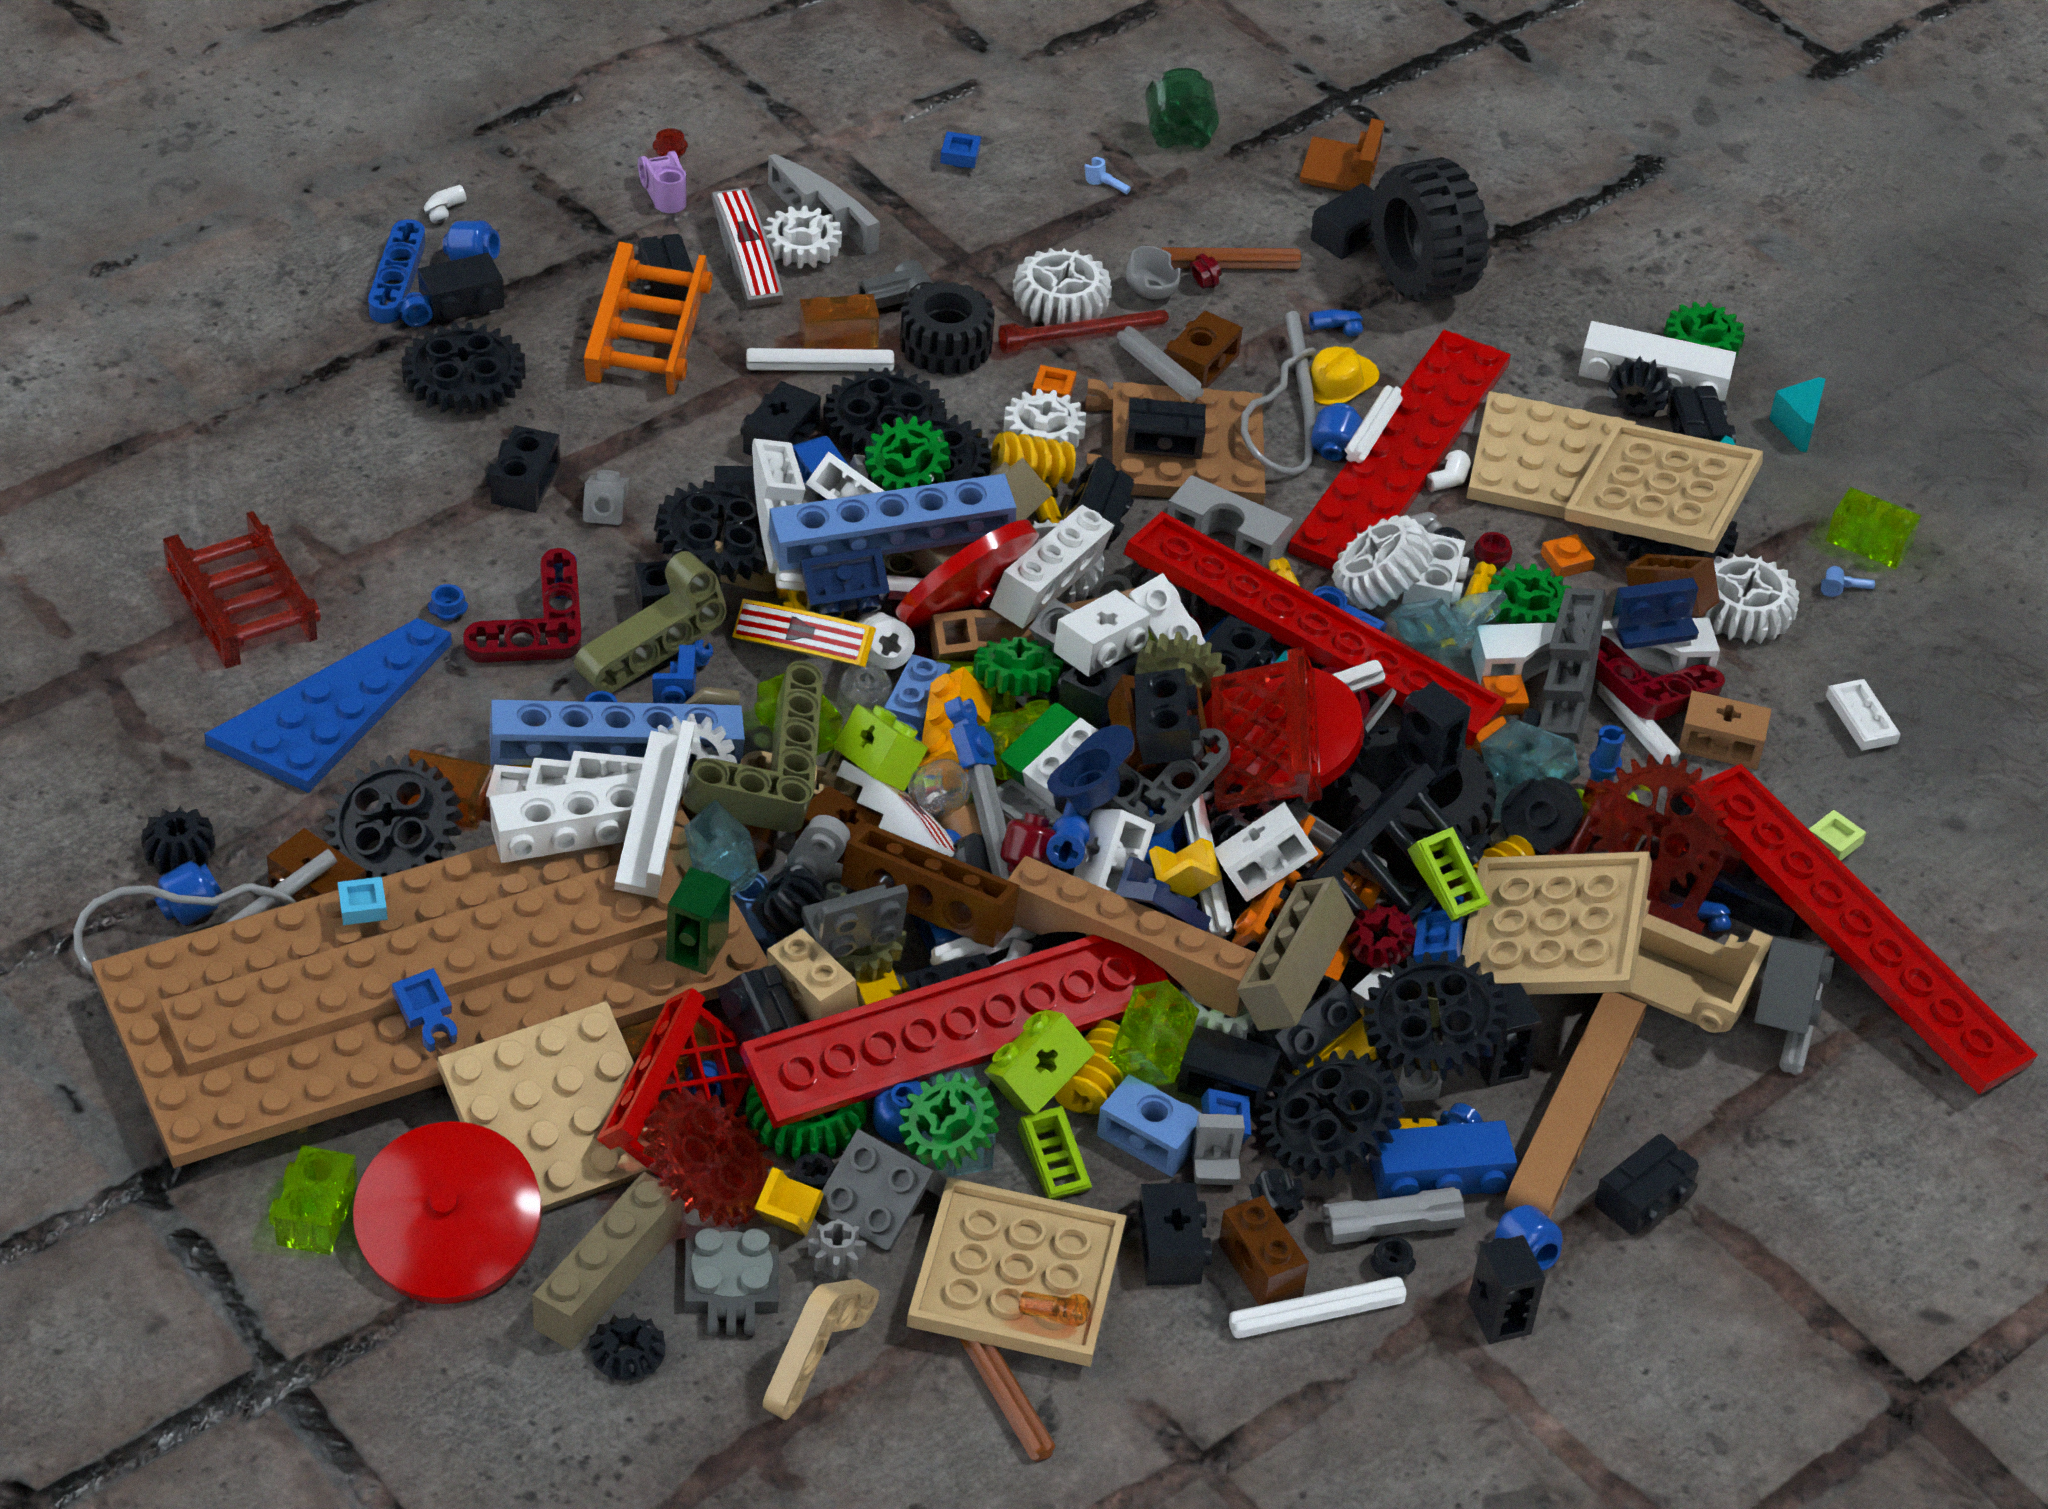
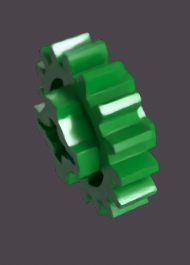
[1663,302,1745,357]
[865,416,951,491]
[1486,563,1571,624]
[973,637,1063,696]
[899,1072,1000,1170]

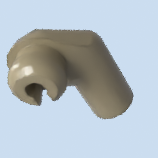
[684,686,740,705]

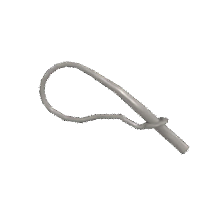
[1241,311,1316,475]
[73,849,338,976]

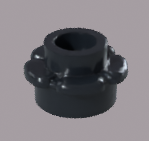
[1370,1237,1416,1279]

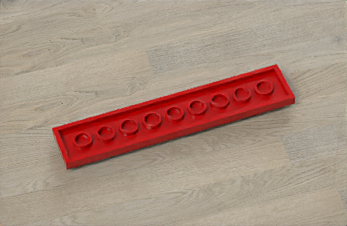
[1288,329,1511,571]
[1123,511,1507,746]
[1682,764,2038,1095]
[739,935,1176,1129]

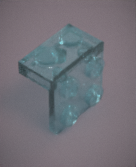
[1390,590,1507,651]

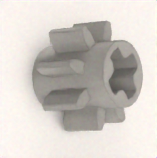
[808,1219,866,1279]

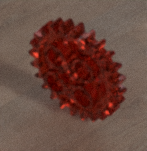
[1589,754,1728,893]
[641,1089,774,1228]

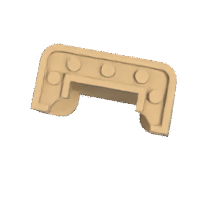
[1620,899,1773,1033]

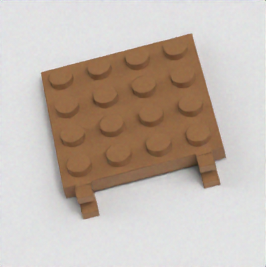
[1085,379,1266,505]

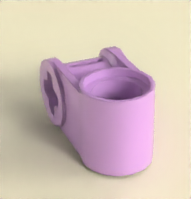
[638,151,686,213]

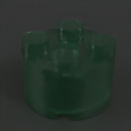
[1145,68,1219,148]

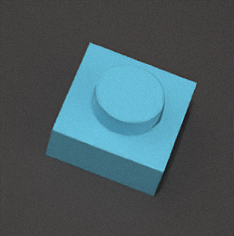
[338,877,388,925]

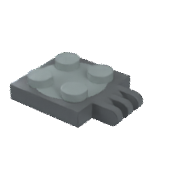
[684,1226,779,1336]

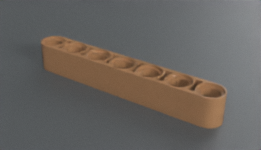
[1504,992,1648,1218]

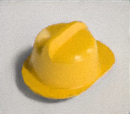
[1309,346,1380,406]

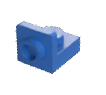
[652,645,696,704]

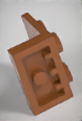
[1299,118,1385,191]

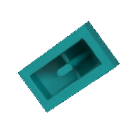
[1769,377,1826,453]

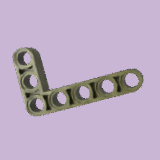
[683,661,823,833]

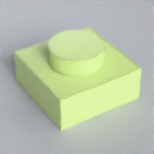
[1809,810,1866,861]

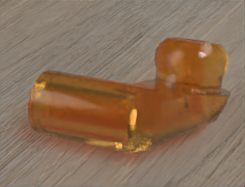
[1019,1291,1091,1327]

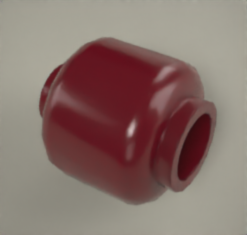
[1000,812,1056,872]

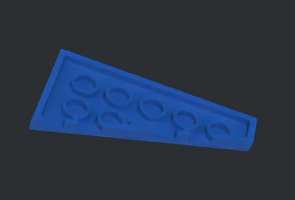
[204,618,452,793]

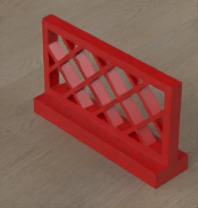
[596,987,751,1199]

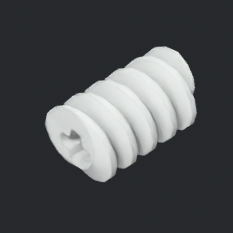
[854,611,915,669]

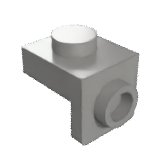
[583,470,629,525]
[1191,1114,1245,1185]

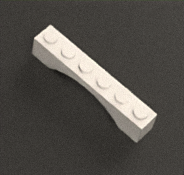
[1471,618,1720,685]

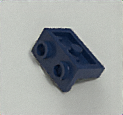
[800,547,890,617]
[1610,577,1699,649]
[1116,857,1211,932]

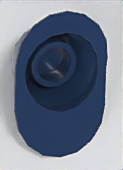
[1047,725,1134,816]

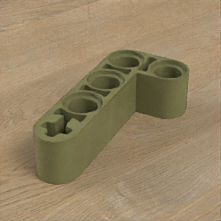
[574,551,727,693]

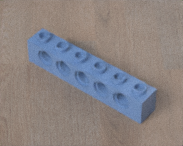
[769,474,1017,571]
[489,700,745,766]

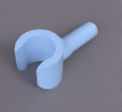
[1085,157,1131,195]

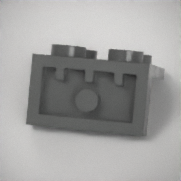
[801,884,909,957]
[817,1129,947,1251]

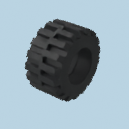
[900,281,995,375]

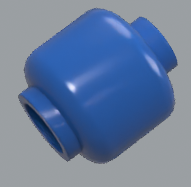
[443,220,501,261]
[1311,403,1363,461]
[154,861,223,926]
[871,1080,925,1144]
[1494,1205,1563,1271]

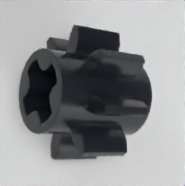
[1247,1169,1306,1225]

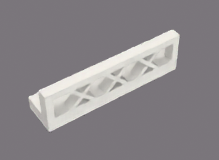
[614,720,695,898]

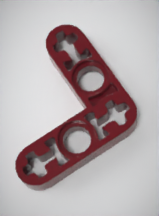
[463,548,581,663]
[1595,635,1726,720]

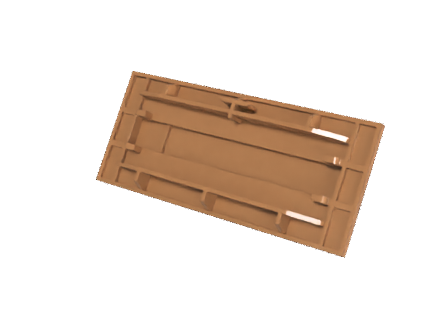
[91,804,768,1168]

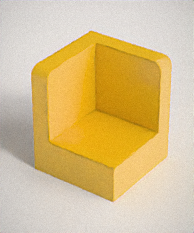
[1149,838,1222,898]
[755,1167,824,1237]

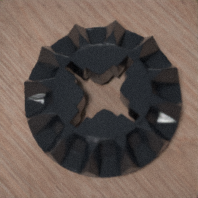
[590,1312,666,1381]

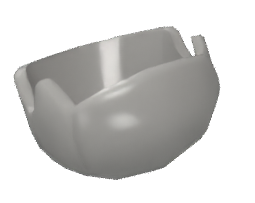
[1125,246,1181,300]

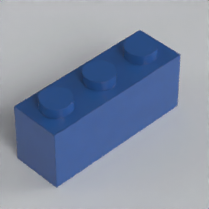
[1368,1120,1518,1199]

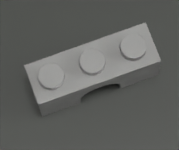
[1167,475,1293,569]

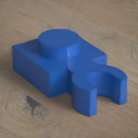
[944,697,997,770]
[392,968,457,1052]

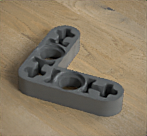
[1107,728,1231,833]

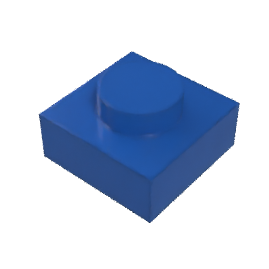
[940,131,982,169]
[1201,1088,1251,1144]

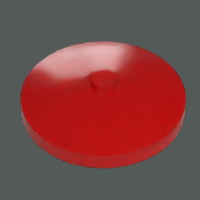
[896,519,1039,629]
[1203,665,1364,800]
[353,1121,542,1304]

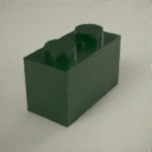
[666,867,731,975]

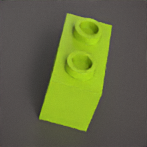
[833,704,928,791]
[984,1009,1096,1115]

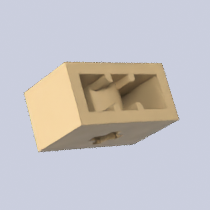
[767,928,858,1022]

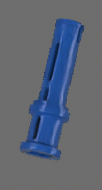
[1046,800,1090,869]

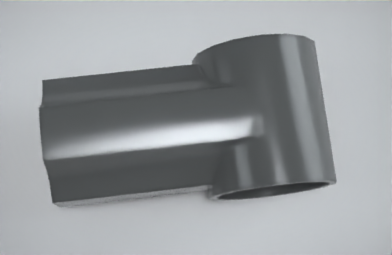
[858,260,934,312]

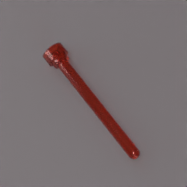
[998,310,1169,354]

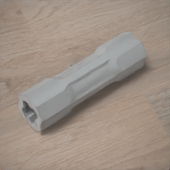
[1322,1187,1465,1245]

